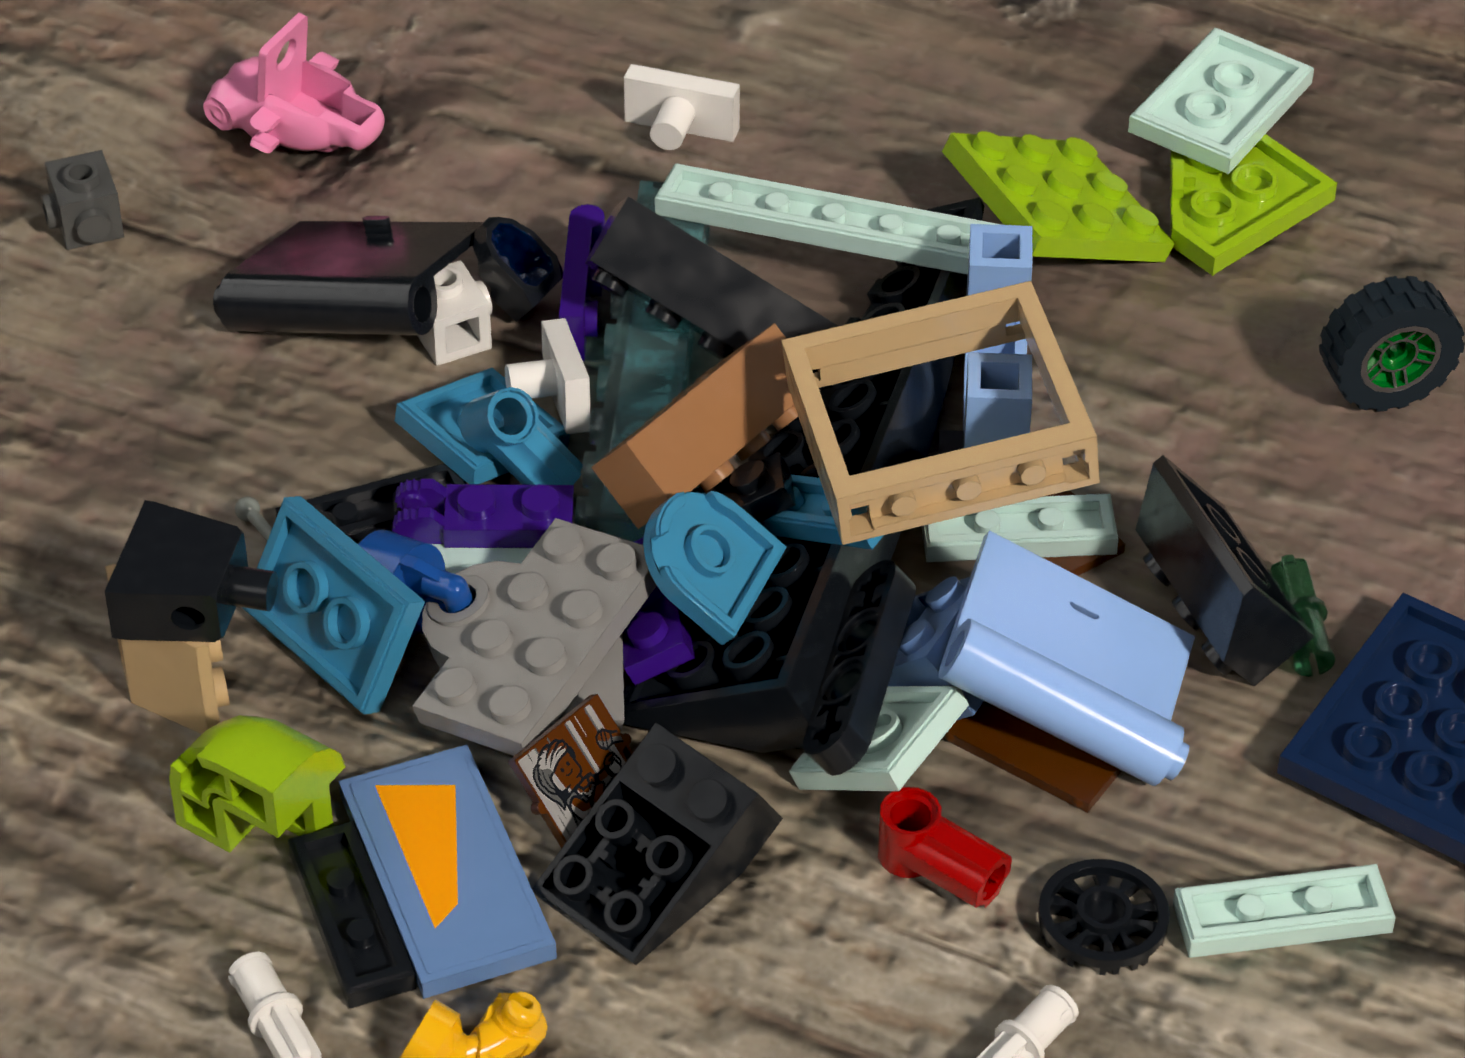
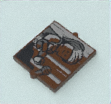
[507,694,633,849]

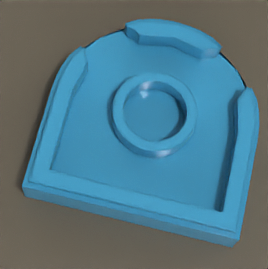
[643,491,787,645]

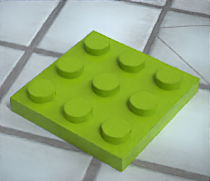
[942,131,1175,262]

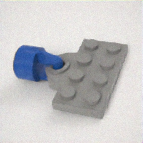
[358,518,657,756]

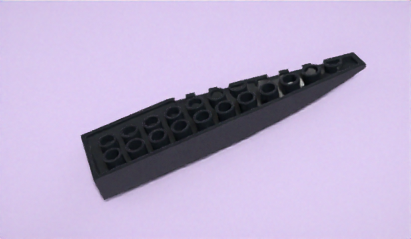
[624,197,985,753]

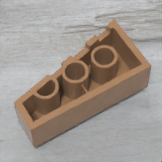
[591,323,798,529]

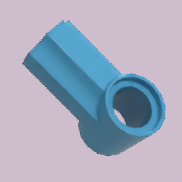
[460,387,584,485]

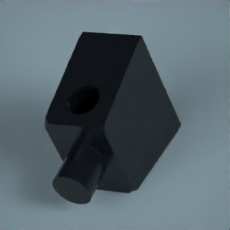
[104,500,278,642]

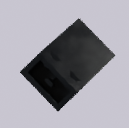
[532,723,783,965]

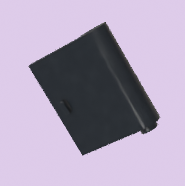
[213,216,483,335]

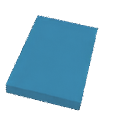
[242,496,425,715]

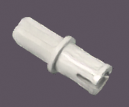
[228,951,322,1058]
[977,985,1079,1058]

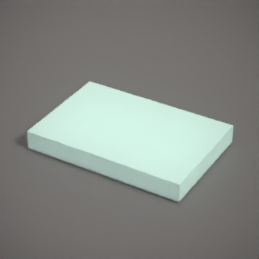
[1128,28,1314,174]

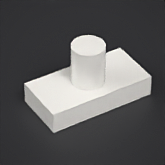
[624,64,740,150]
[505,318,591,434]

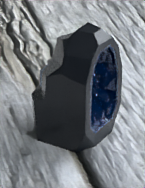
[472,217,564,322]

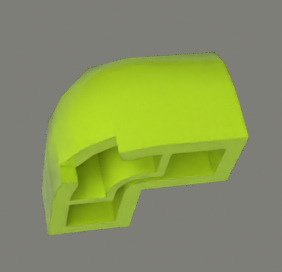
[169,715,346,853]

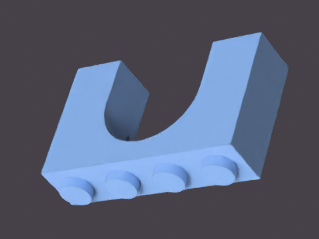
[963,224,1032,448]

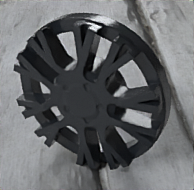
[1038,859,1170,975]

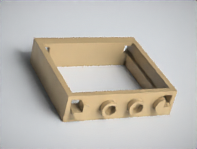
[781,281,1100,545]

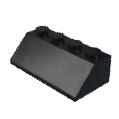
[585,196,838,371]

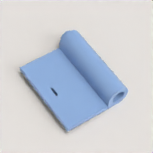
[939,530,1195,786]

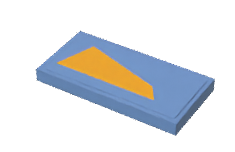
[338,744,557,999]

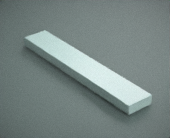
[654,164,1002,275]

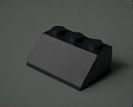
[1135,455,1315,686]

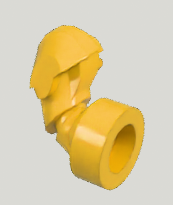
[400,991,548,1058]

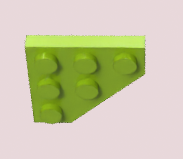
[1170,134,1337,276]

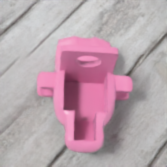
[203,13,385,153]

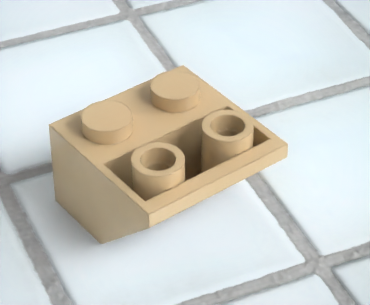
[105,564,230,734]

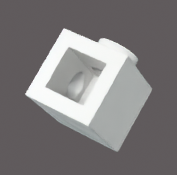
[417,260,492,366]

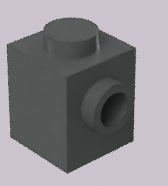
[41,150,124,250]

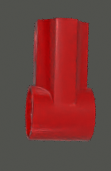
[878,787,1012,908]

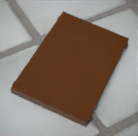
[942,701,1122,813]

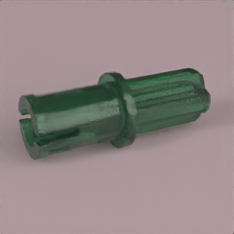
[1270,554,1336,677]

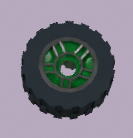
[1319,276,1465,412]

